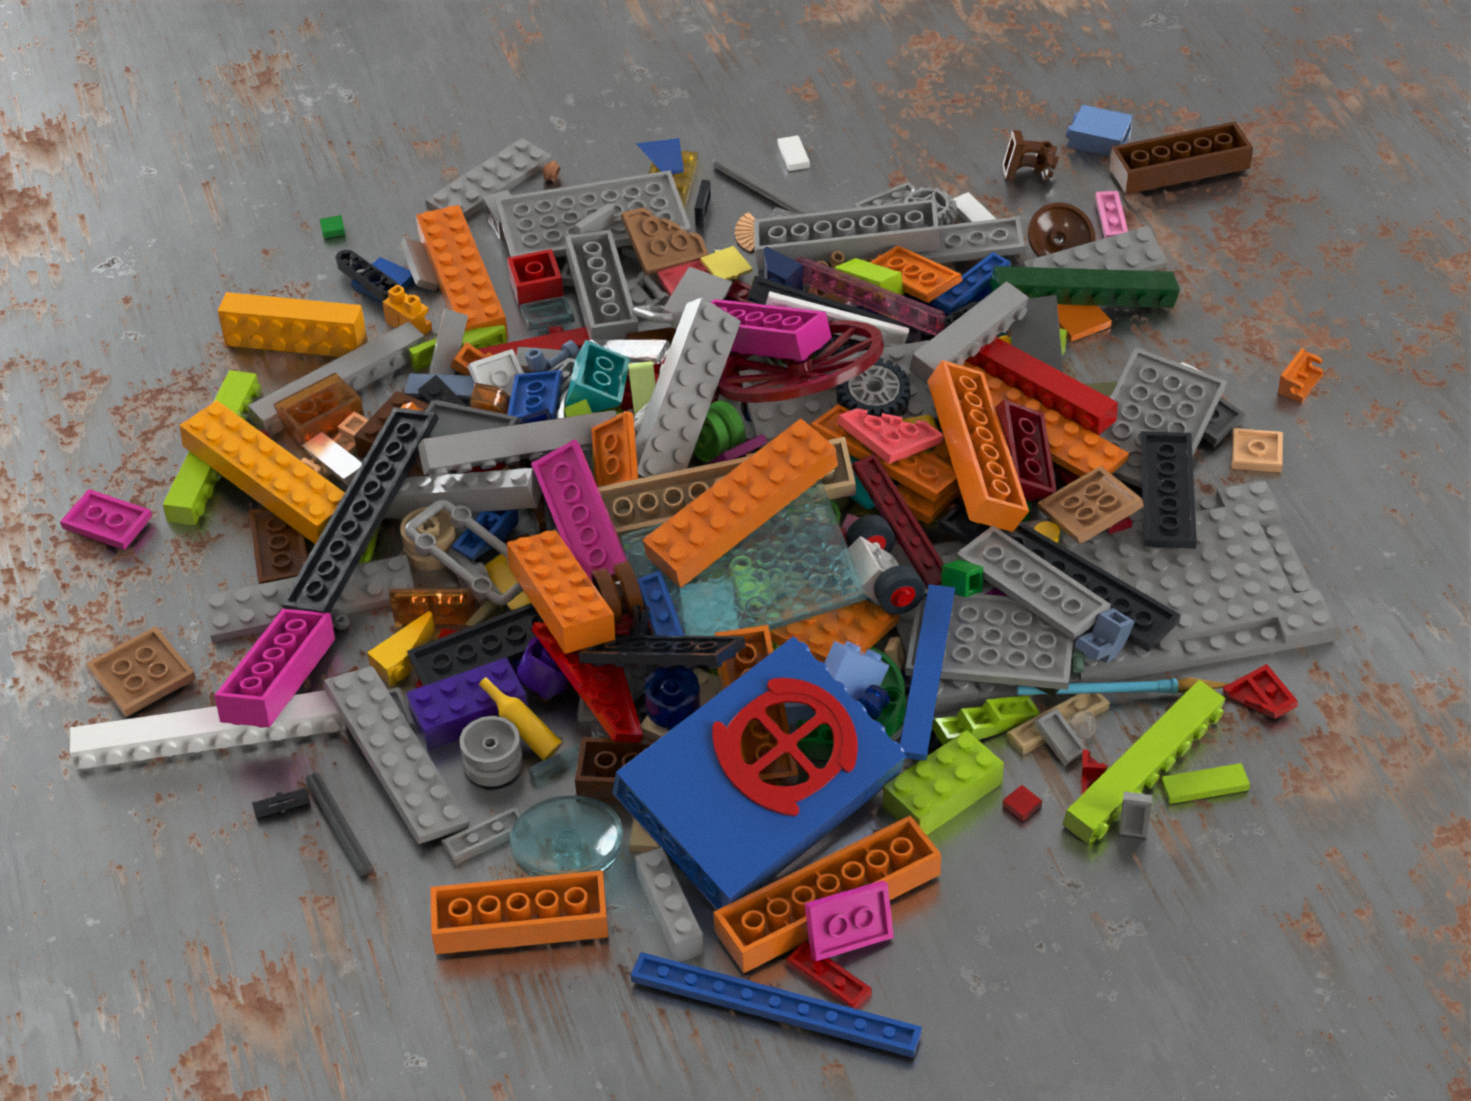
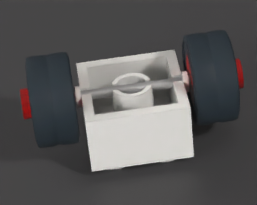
[839,515,925,615]

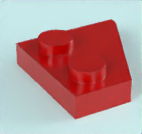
[1223,664,1298,719]

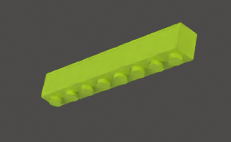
[162,370,261,525]
[1062,679,1226,845]

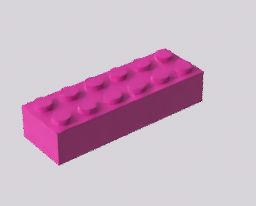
[710,299,832,362]
[214,609,335,728]

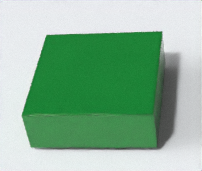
[319,215,345,239]

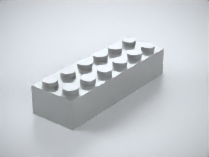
[566,230,638,347]

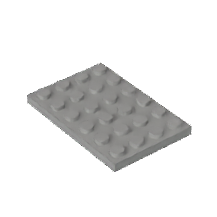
[1099,347,1227,488]
[905,589,1074,690]

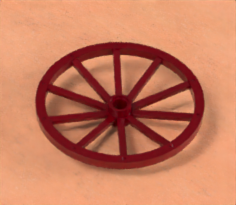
[716,320,884,403]

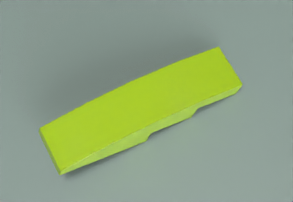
[409,325,507,371]
[932,695,1040,745]

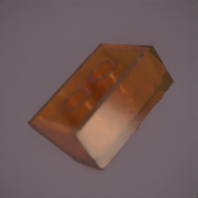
[273,372,364,451]
[389,587,476,628]

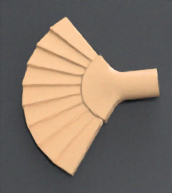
[734,212,755,252]

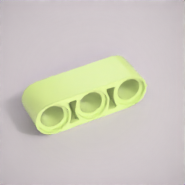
[628,361,656,416]

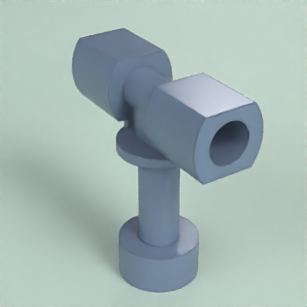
[524,340,580,372]

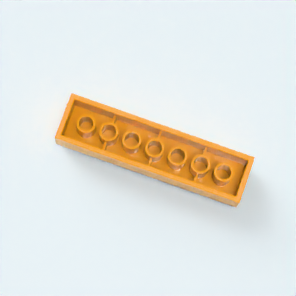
[179,400,345,544]

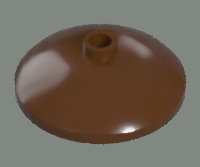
[1028,202,1095,257]

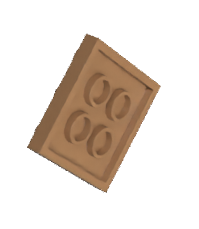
[1037,466,1144,545]
[86,626,196,717]

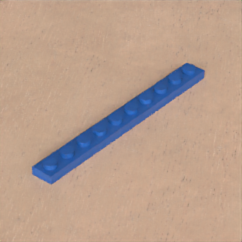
[631,952,922,1058]

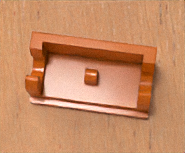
[1278,348,1324,403]

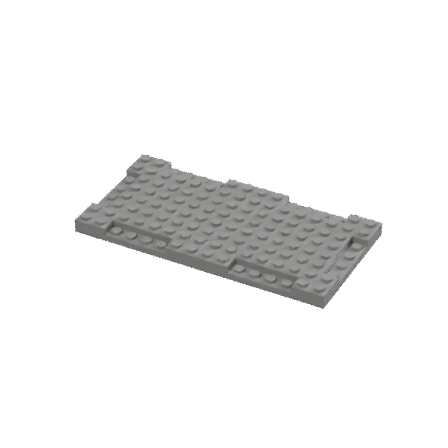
[889,481,1337,713]

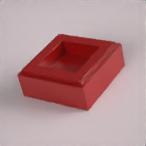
[1002,785,1042,822]

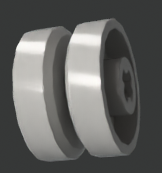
[460,716,523,787]

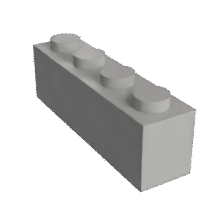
[635,847,704,962]

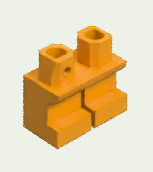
[383,285,432,335]

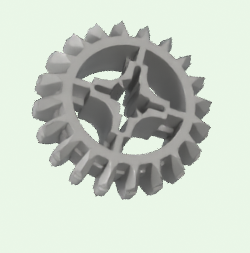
[898,186,957,226]

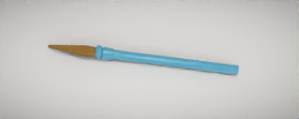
[1016,677,1228,695]

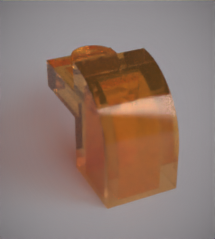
[470,383,510,415]

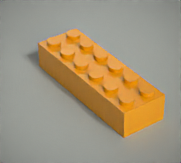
[217,292,368,357]

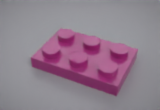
[60,489,152,550]
[805,881,894,961]

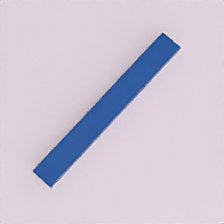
[900,584,955,761]

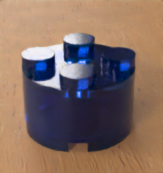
[645,666,701,731]

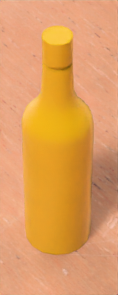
[479,677,563,762]

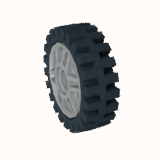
[836,358,910,417]

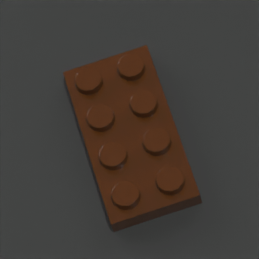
[249,508,307,584]

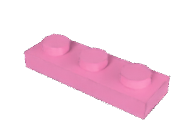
[1095,191,1128,238]

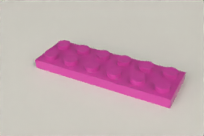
[531,439,628,582]

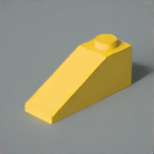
[367,611,435,687]

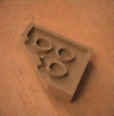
[621,207,709,276]

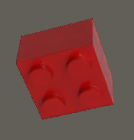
[507,249,564,308]

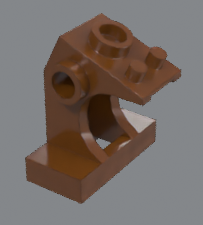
[1002,130,1059,182]

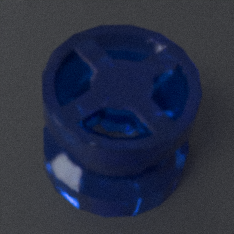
[857,685,890,720]

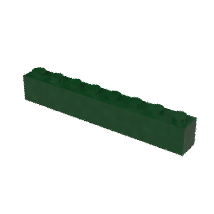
[989,266,1180,308]

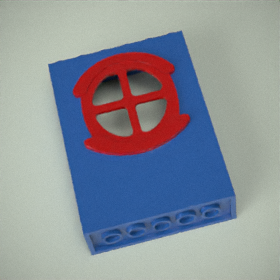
[612,636,907,910]

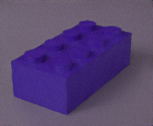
[406,657,527,751]

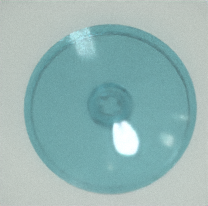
[510,795,624,877]

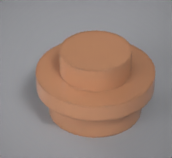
[542,160,561,182]

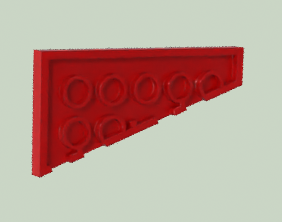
[532,622,643,743]

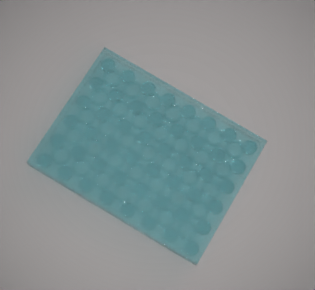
[621,478,866,636]

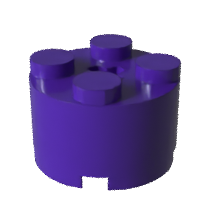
[517,637,570,699]

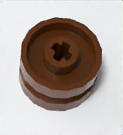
[591,560,643,625]

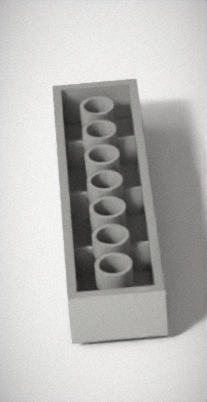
[754,199,941,270]
[635,297,741,479]

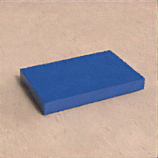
[507,370,564,424]

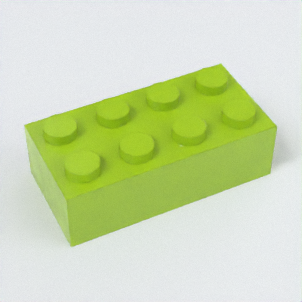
[883,730,1004,835]

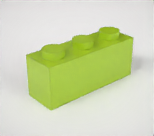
[834,258,904,304]

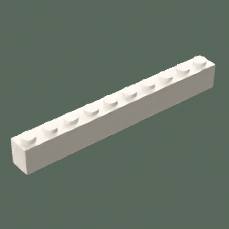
[70,690,346,769]

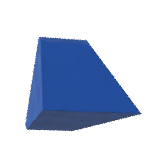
[635,138,684,174]

